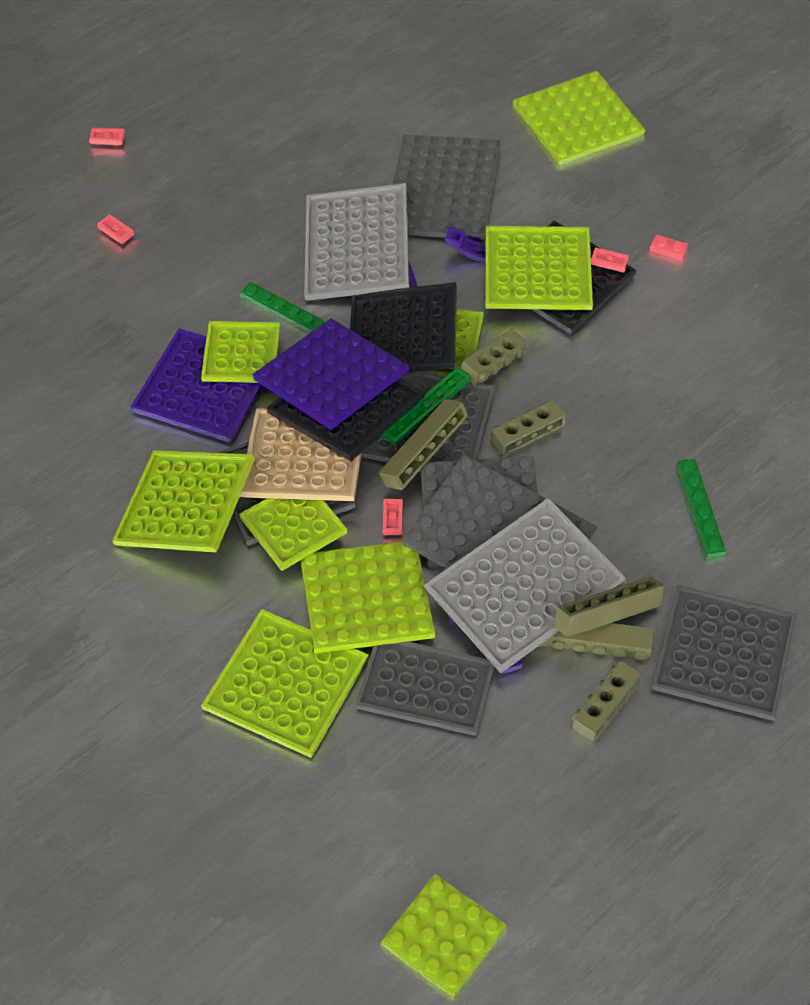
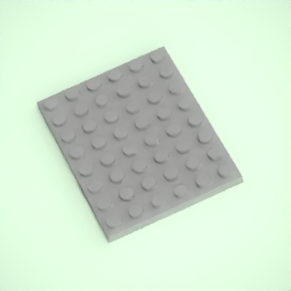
[304,183,409,301]
[425,498,626,673]

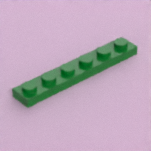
[240,282,326,333]
[381,367,471,446]
[676,458,726,559]

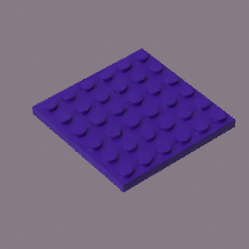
[253,318,409,430]
[130,328,263,443]

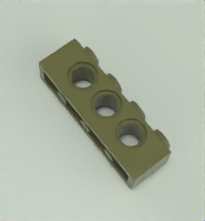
[460,329,527,386]
[491,399,566,457]
[572,661,641,742]

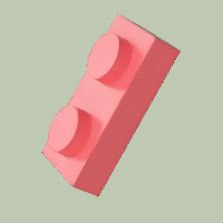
[89,128,125,145]
[97,214,134,244]
[650,234,689,261]
[591,247,629,272]
[383,499,403,535]

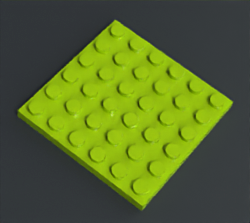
[513,71,645,165]
[485,226,593,310]
[112,450,255,552]
[300,542,435,653]
[201,609,369,758]

